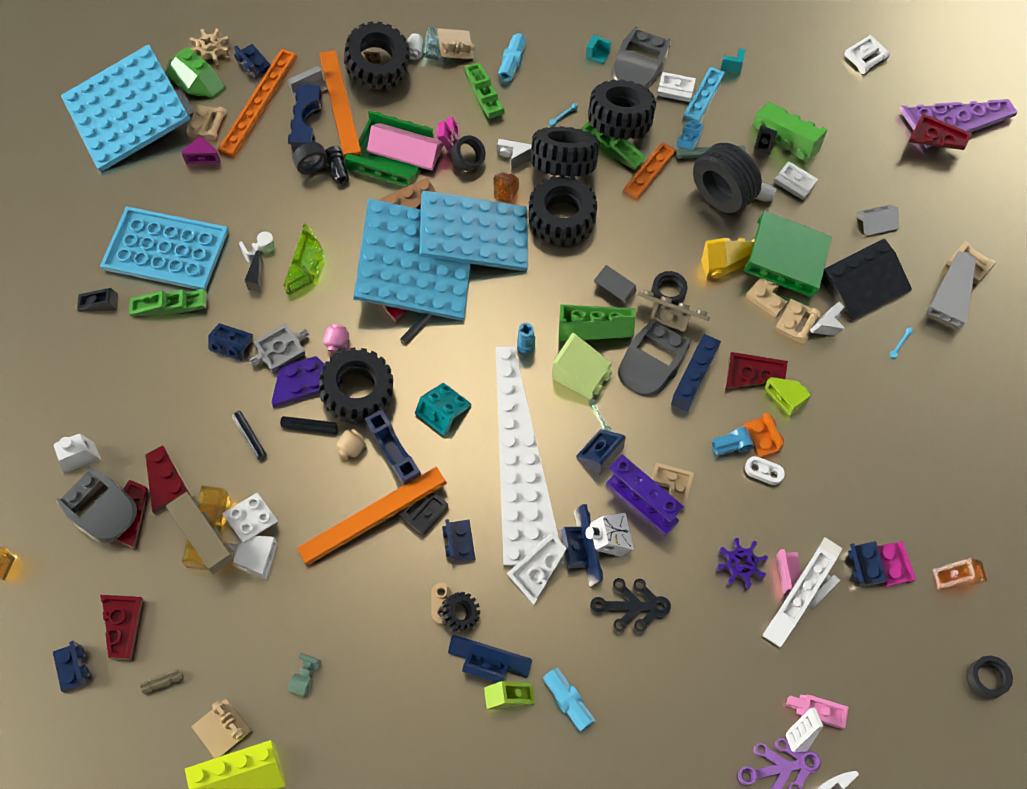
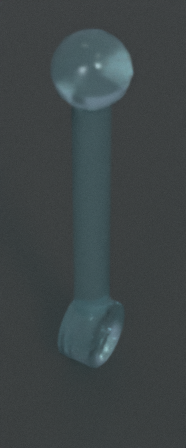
[589,399,611,431]

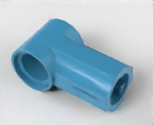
[712,427,754,456]

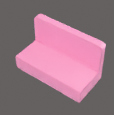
[776,549,802,595]

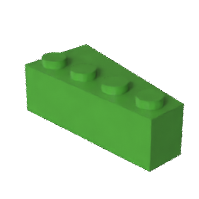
[558,304,636,341]

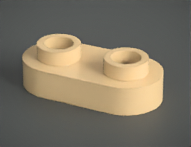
[431,583,452,625]

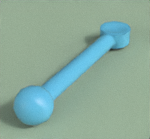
[549,103,578,126]
[889,327,913,359]

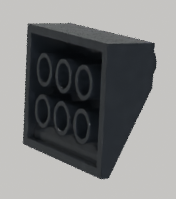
[821,238,912,322]

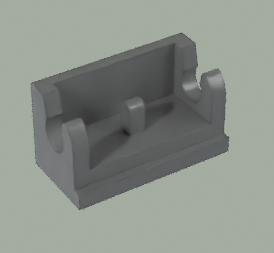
[594,265,636,304]

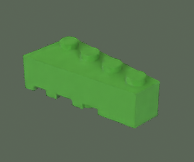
[753,102,828,163]

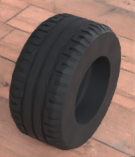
[693,142,762,213]

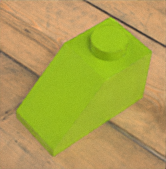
[765,377,811,415]
[484,681,535,710]

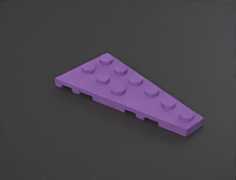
[900,99,1018,149]

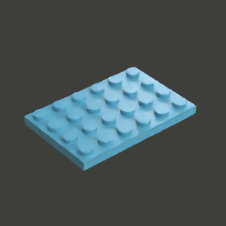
[419,190,528,271]
[100,206,229,290]

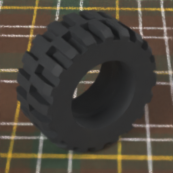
[344,21,410,90]
[588,79,656,140]
[530,126,600,177]
[529,176,597,245]
[319,347,394,424]

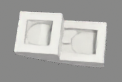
[816,771,859,789]

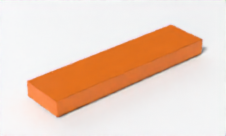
[623,142,677,201]

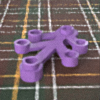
[738,738,821,789]

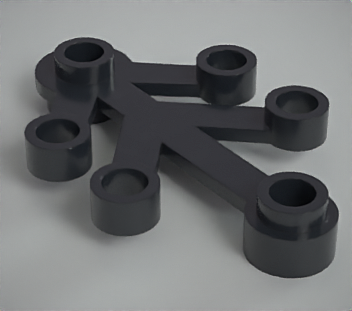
[590,578,671,633]

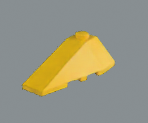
[701,238,755,279]

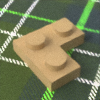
[745,278,787,318]
[651,462,694,511]

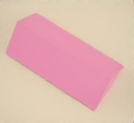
[367,123,444,171]

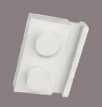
[657,72,696,102]
[774,161,818,200]

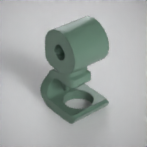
[288,653,321,697]

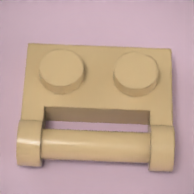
[186,105,227,141]
[946,241,996,285]
[774,299,821,344]

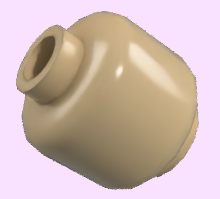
[337,429,366,459]

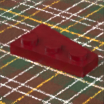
[908,113,972,150]
[725,352,788,390]
[145,445,190,514]
[115,479,148,549]
[100,594,143,660]

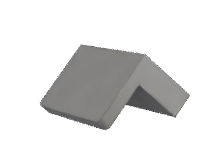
[288,66,328,97]
[857,204,899,235]

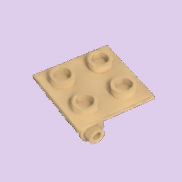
[437,28,475,59]
[191,698,251,758]

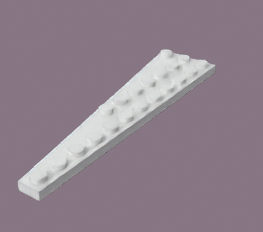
[496,347,564,567]

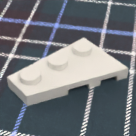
[507,533,567,605]

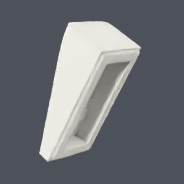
[786,708,823,752]

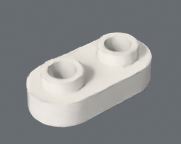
[745,457,785,485]
[809,574,841,609]

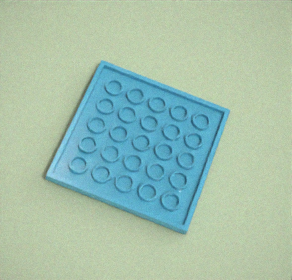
[61,44,191,172]
[353,199,470,321]

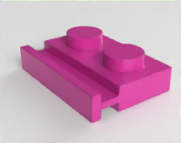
[878,541,916,587]

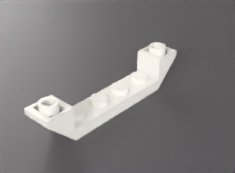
[762,538,843,647]

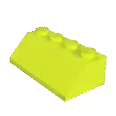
[185,740,286,789]

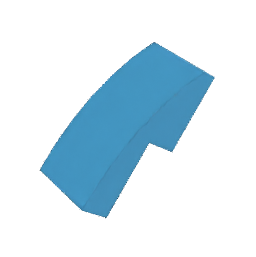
[676,120,704,150]

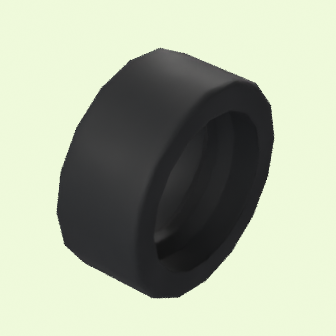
[450,135,486,171]
[292,142,328,175]
[651,271,688,305]
[967,655,1013,699]

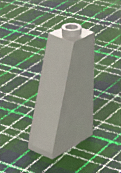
[926,251,976,329]

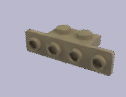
[637,290,710,332]

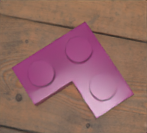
[436,117,460,153]

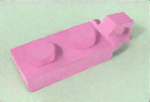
[786,694,849,729]

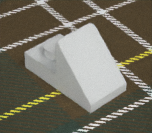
[497,139,531,168]
[810,302,844,336]

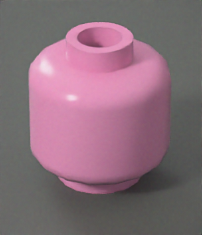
[323,324,349,353]

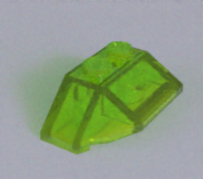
[283,224,324,295]

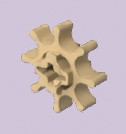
[190,28,230,65]

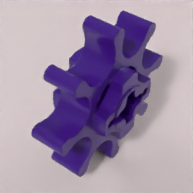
[716,538,768,589]

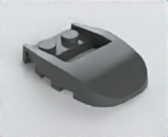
[612,26,671,88]
[618,319,691,396]
[56,466,137,543]

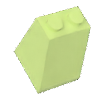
[552,333,612,400]

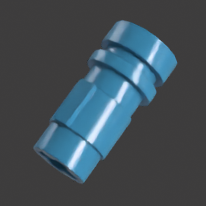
[517,323,535,355]

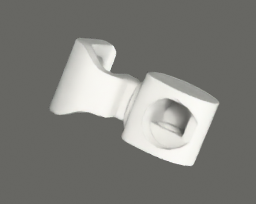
[239,231,275,263]

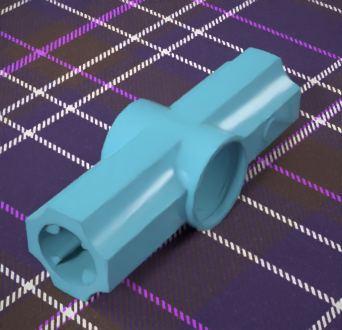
[498,33,526,82]
[543,668,595,732]

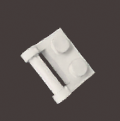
[844,35,890,74]

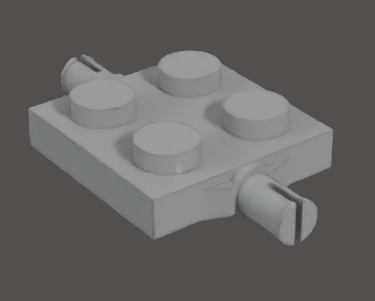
[249,323,309,373]

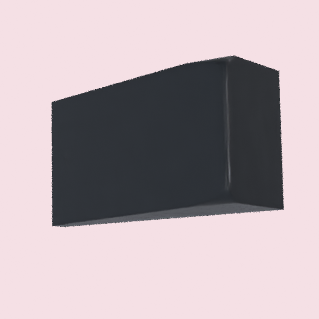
[754,125,777,154]
[244,250,263,293]
[77,288,118,311]

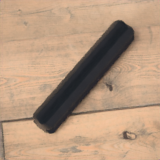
[232,410,267,460]
[280,416,338,434]

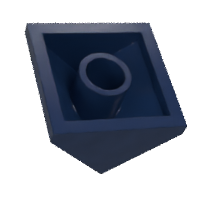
[576,429,626,476]

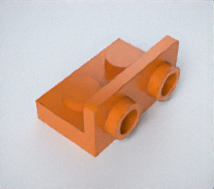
[743,412,784,458]

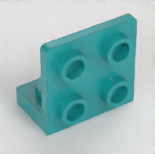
[414,383,472,435]

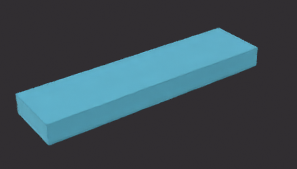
[683,67,726,123]

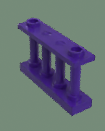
[606,454,684,537]

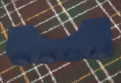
[288,84,323,152]
[671,334,721,412]
[365,409,421,486]

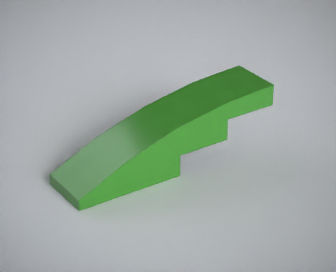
[464,62,505,119]
[581,121,646,170]
[129,289,207,316]

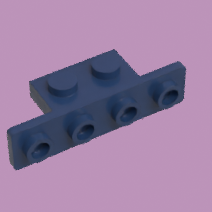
[561,504,603,587]
[448,635,532,683]

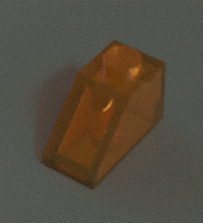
[493,172,519,204]
[933,558,987,590]

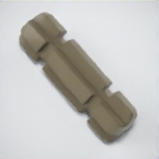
[140,669,183,694]

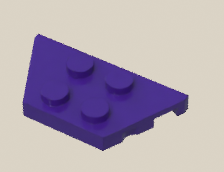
[271,356,344,408]

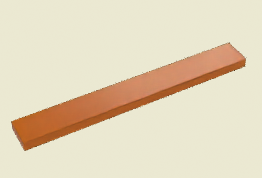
[218,49,297,158]
[319,50,361,158]
[297,466,447,566]

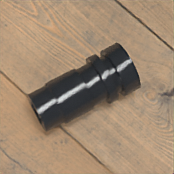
[325,146,349,184]

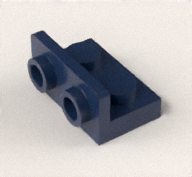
[234,44,271,78]
[208,323,253,361]
[442,519,476,563]
[848,541,887,587]
[53,640,90,693]

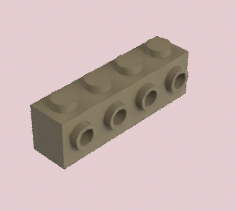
[166,492,234,575]

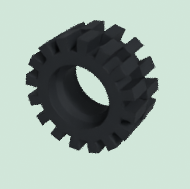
[440,592,480,632]

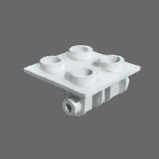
[222,493,278,543]

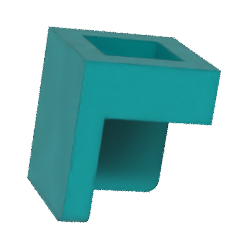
[586,35,612,64]
[721,49,745,74]

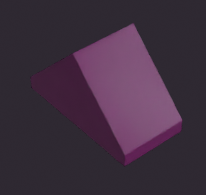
[181,136,221,164]

